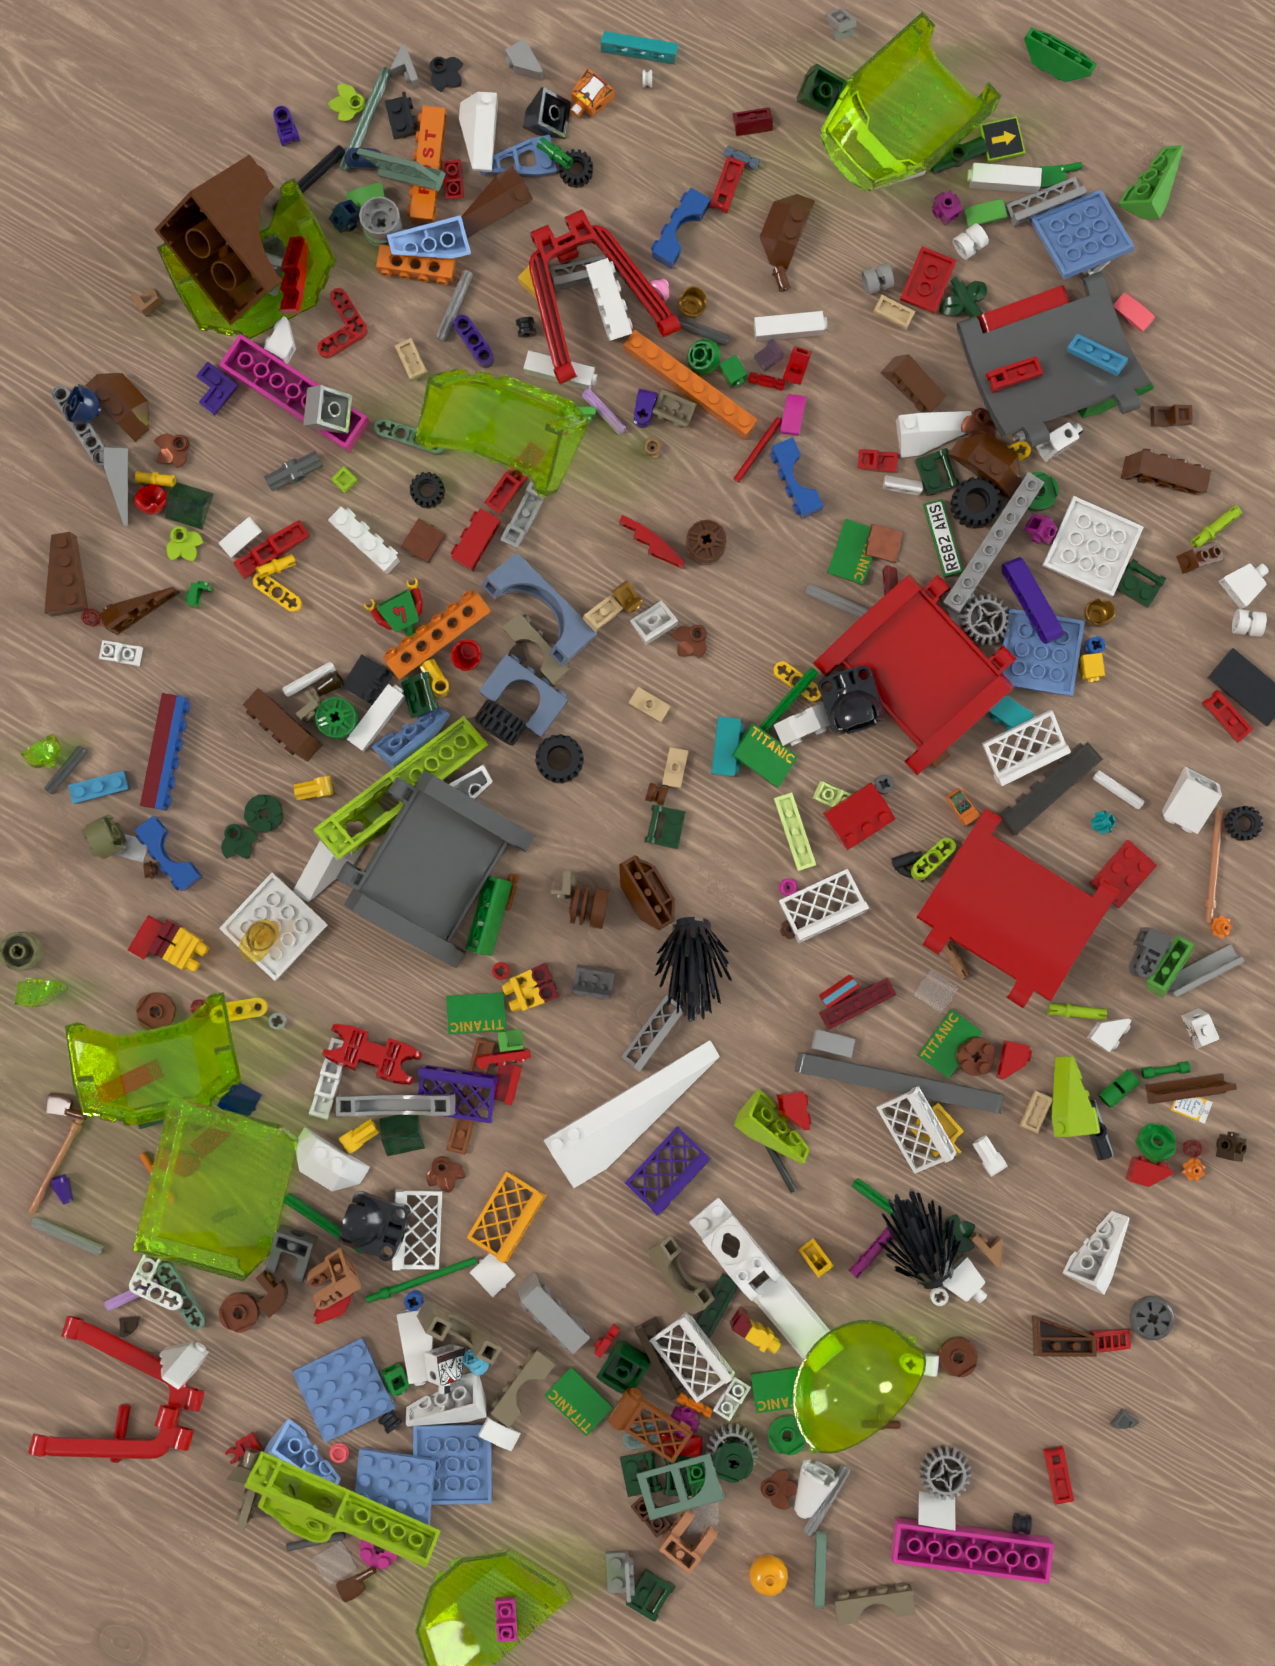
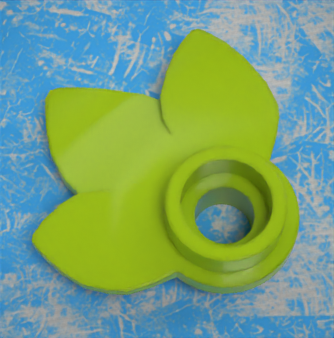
[328,84,366,121]
[166,526,203,562]

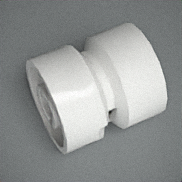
[952,223,989,260]
[1232,609,1267,637]

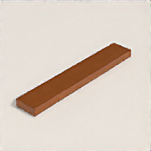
[447,1038,496,1155]

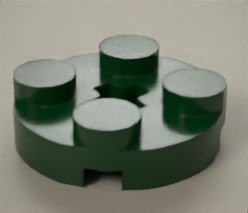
[244,794,283,833]
[714,1441,754,1483]

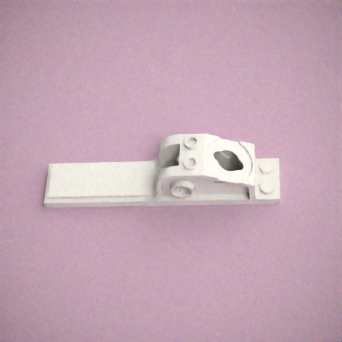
[689,1197,843,1372]

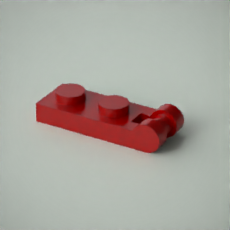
[709,156,745,214]
[985,356,1043,393]
[1202,690,1253,743]
[475,1048,531,1069]
[1043,1445,1074,1505]

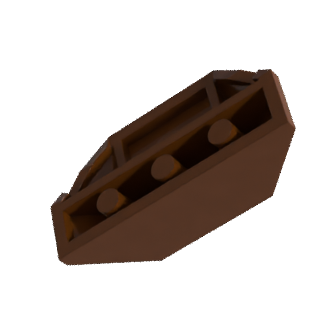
[759,194,815,270]
[85,373,149,442]
[948,433,1021,499]
[619,855,675,931]

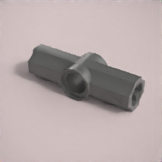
[264,451,323,492]

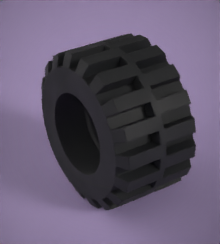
[950,477,1002,529]
[474,699,526,746]
[535,734,584,784]

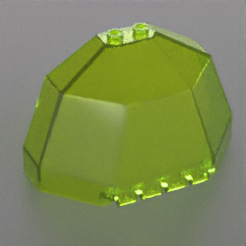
[415,1548,573,1666]

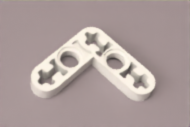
[129,1240,183,1311]

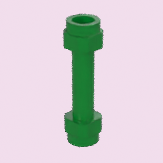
[1141,1061,1191,1079]

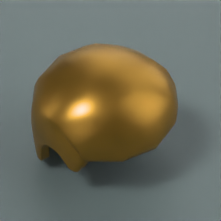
[678,286,707,318]
[1084,598,1116,627]

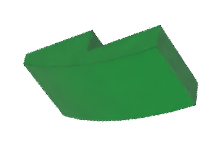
[686,1462,706,1497]

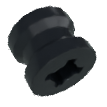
[516,317,536,338]
[377,1409,402,1434]
[1012,1513,1032,1535]

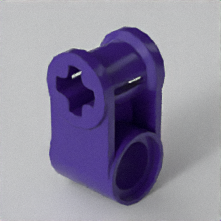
[273,106,301,147]
[634,388,658,428]

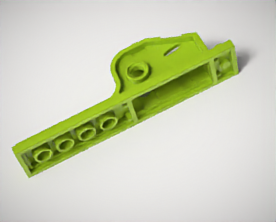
[313,716,488,861]
[244,1451,441,1568]

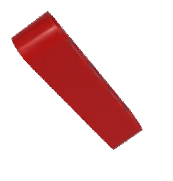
[977,286,1070,333]

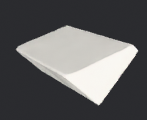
[882,475,923,496]

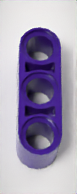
[454,315,494,368]

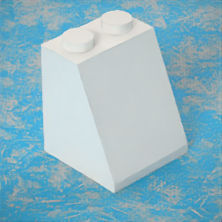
[1162,767,1222,834]

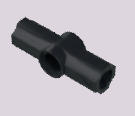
[1089,1100,1114,1161]

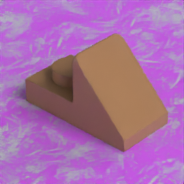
[969,1232,1002,1269]

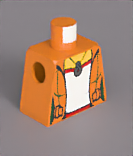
[570,67,615,118]

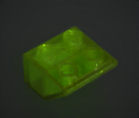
[15,977,68,1008]

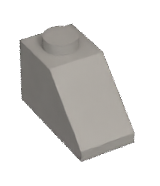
[504,39,544,81]

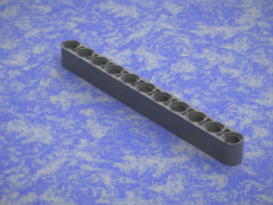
[795,1052,1004,1114]

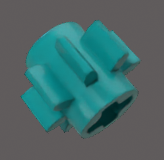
[1091,810,1116,835]

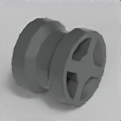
[873,774,894,794]

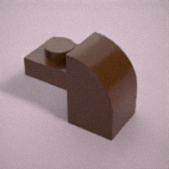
[255,1270,288,1318]

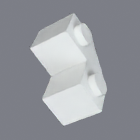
[774,703,830,746]

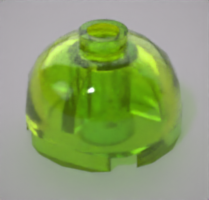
[21,733,61,769]

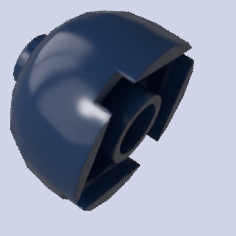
[65,384,101,424]

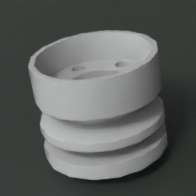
[359,196,403,248]

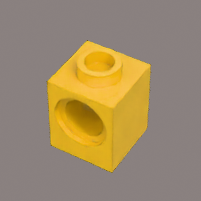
[1079,653,1105,683]

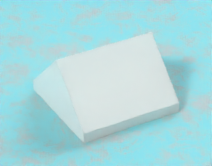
[630,600,678,645]

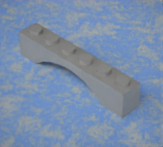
[336,1094,455,1116]

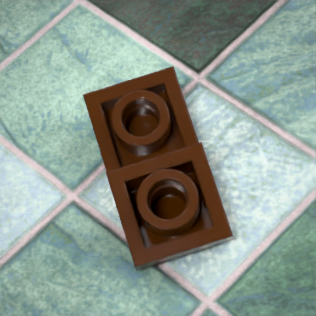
[630,1496,672,1538]

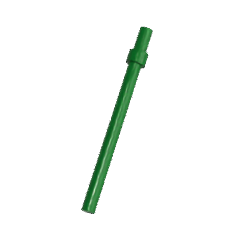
[366,1256,478,1303]

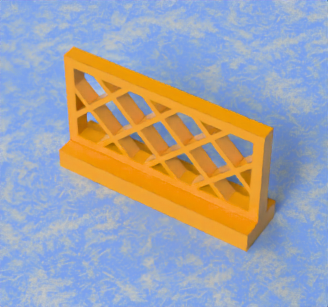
[467,1171,547,1263]

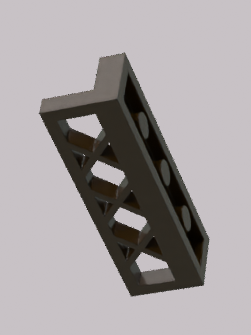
[635,1316,691,1401]

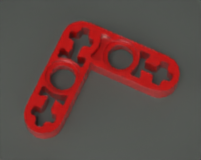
[317,288,368,359]

